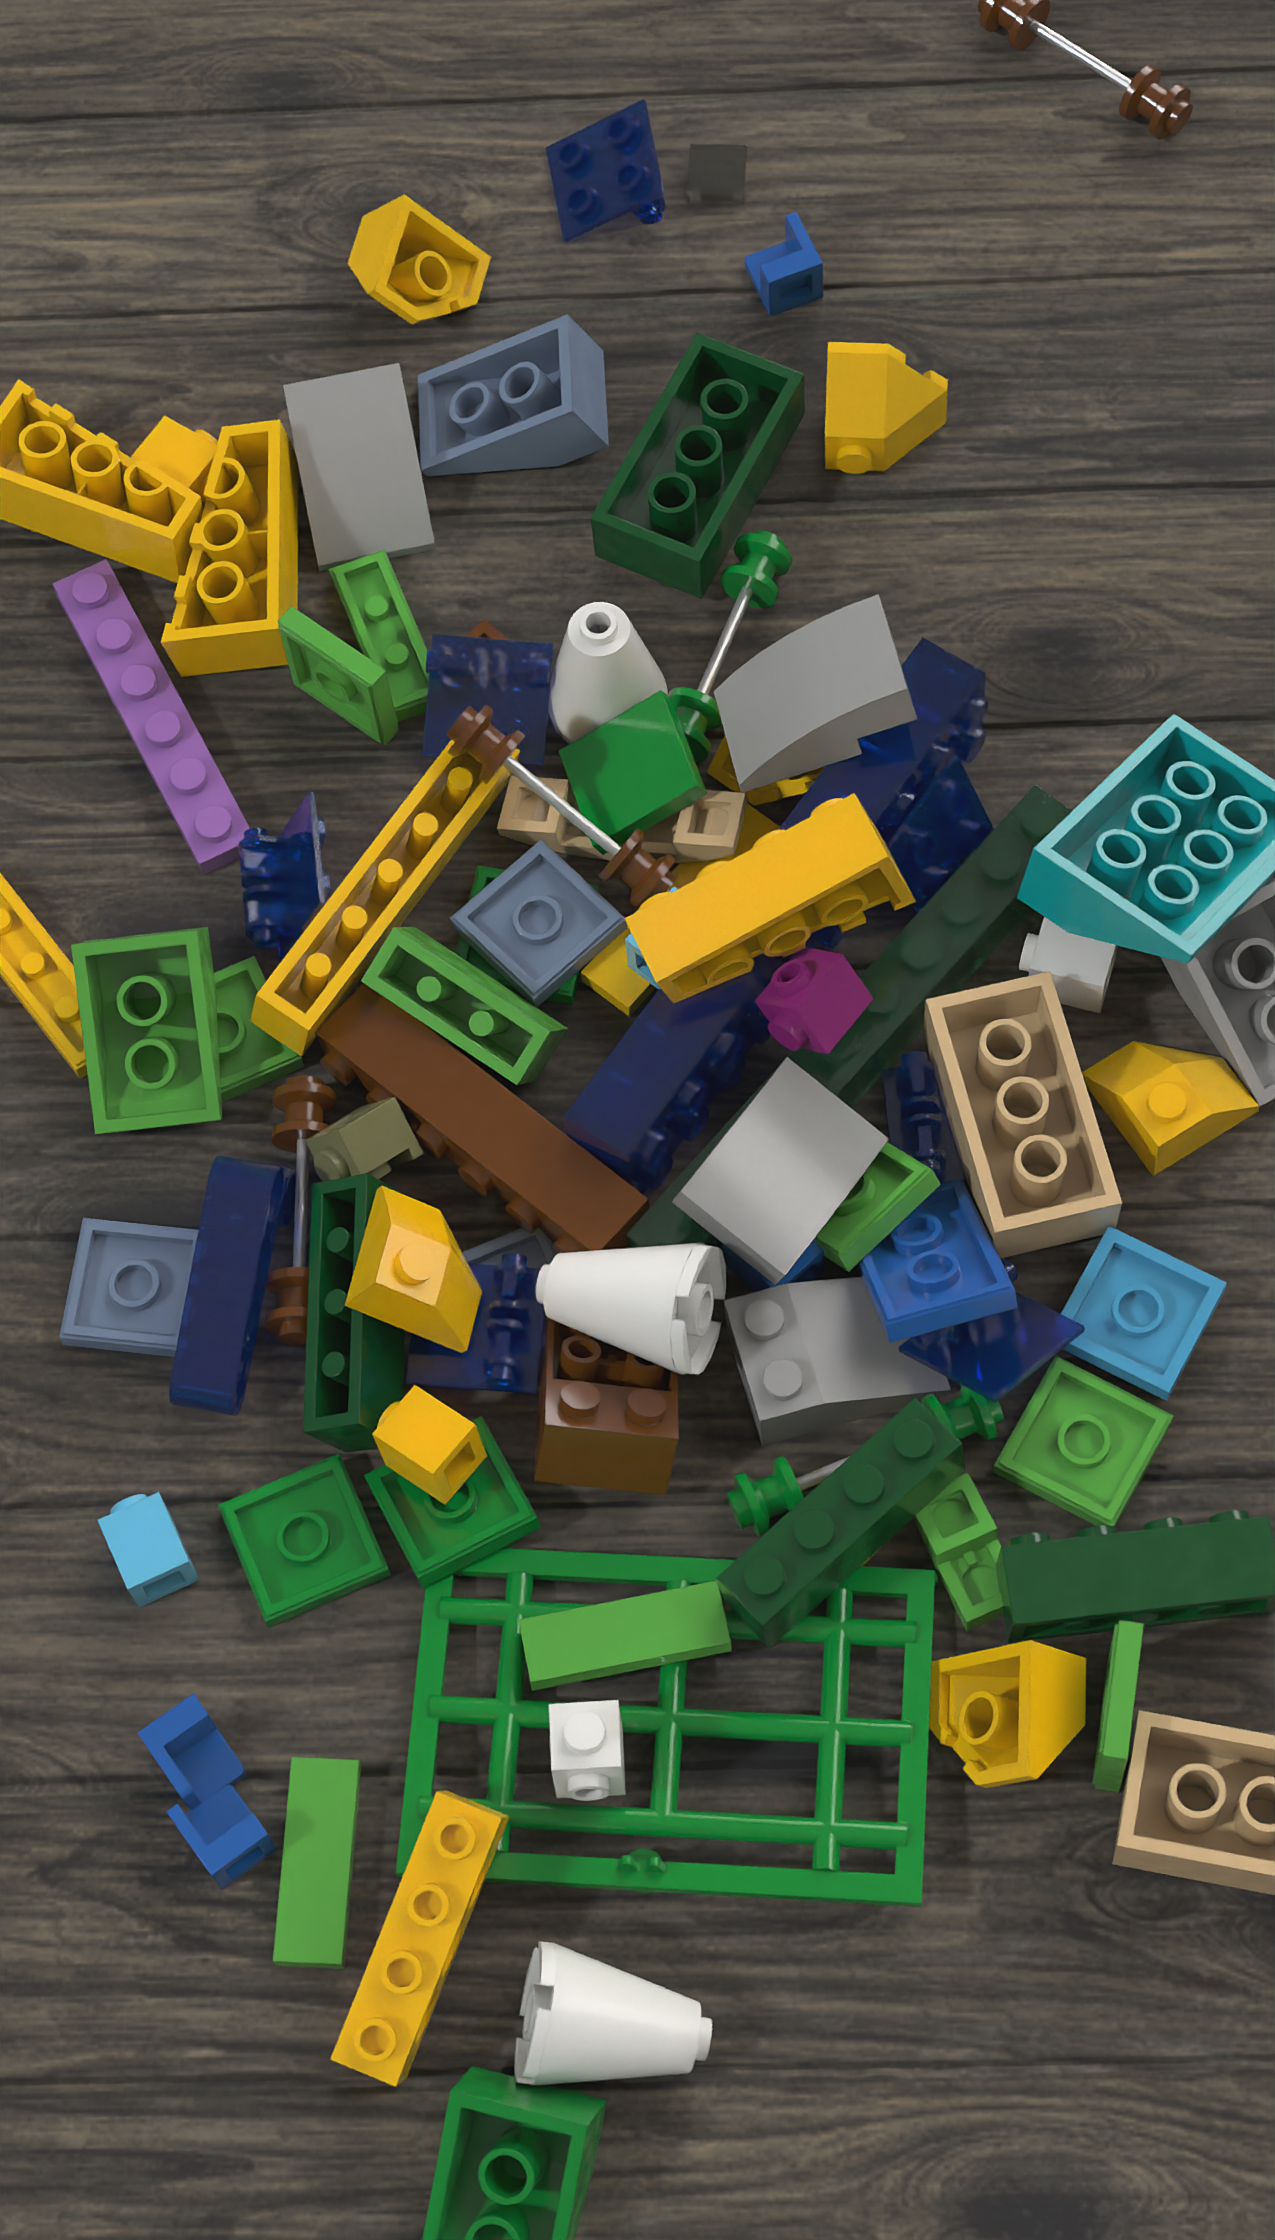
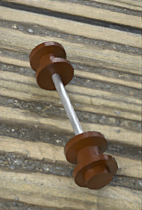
[978,0,1193,139]
[446,704,678,908]
[265,1075,337,1346]

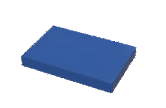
[856,1179,1018,1343]

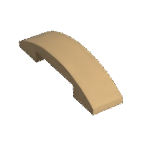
[497,775,748,863]

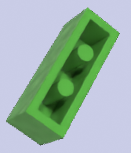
[361,927,568,1085]

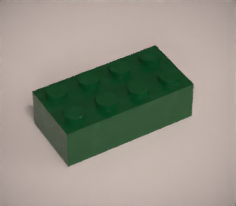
[591,332,805,599]

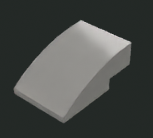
[283,363,436,572]
[714,594,917,793]
[672,1057,889,1285]

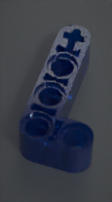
[169,1155,296,1416]

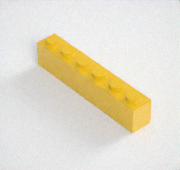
[250,740,520,1057]

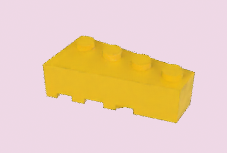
[0,379,203,583]
[161,420,298,677]
[625,793,916,1003]

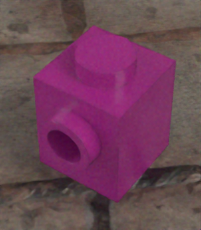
[755,947,873,1054]

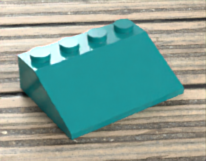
[1017,714,1275,964]

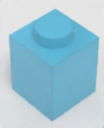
[98,1492,199,1608]

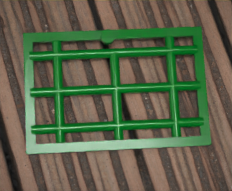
[396,1548,938,1907]

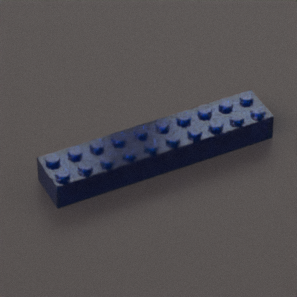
[564,638,989,1194]

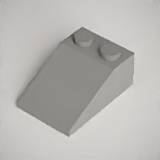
[1161,878,1275,1106]
[724,1277,951,1446]

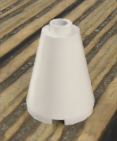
[547,602,668,744]
[536,1243,726,1375]
[515,1941,712,2086]

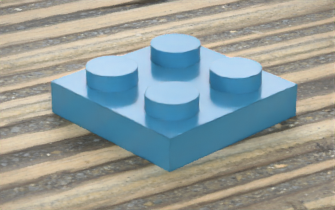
[1049,1226,1227,1401]

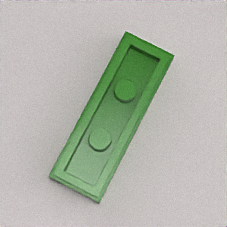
[329,549,447,722]
[519,1581,732,1691]
[273,1757,362,1969]

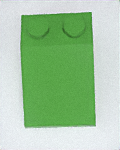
[71,927,223,1134]

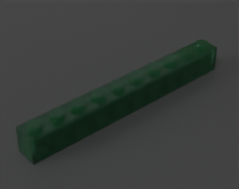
[626,785,1072,1252]

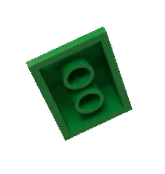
[422,2066,607,2240]

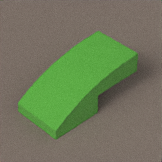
[913,1473,1003,1632]

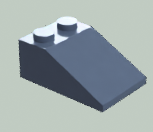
[418,314,609,476]

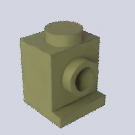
[305,1097,424,1182]

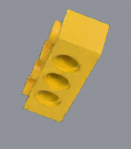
[330,1790,510,2087]

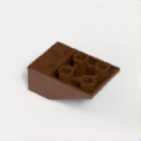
[534,1316,679,1495]

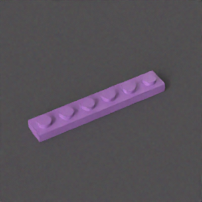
[53,559,258,875]

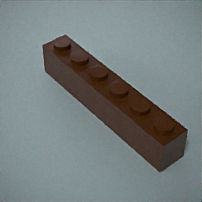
[315,983,654,1254]

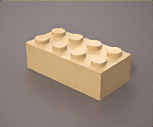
[922,971,1122,1258]
[1112,1710,1275,1895]

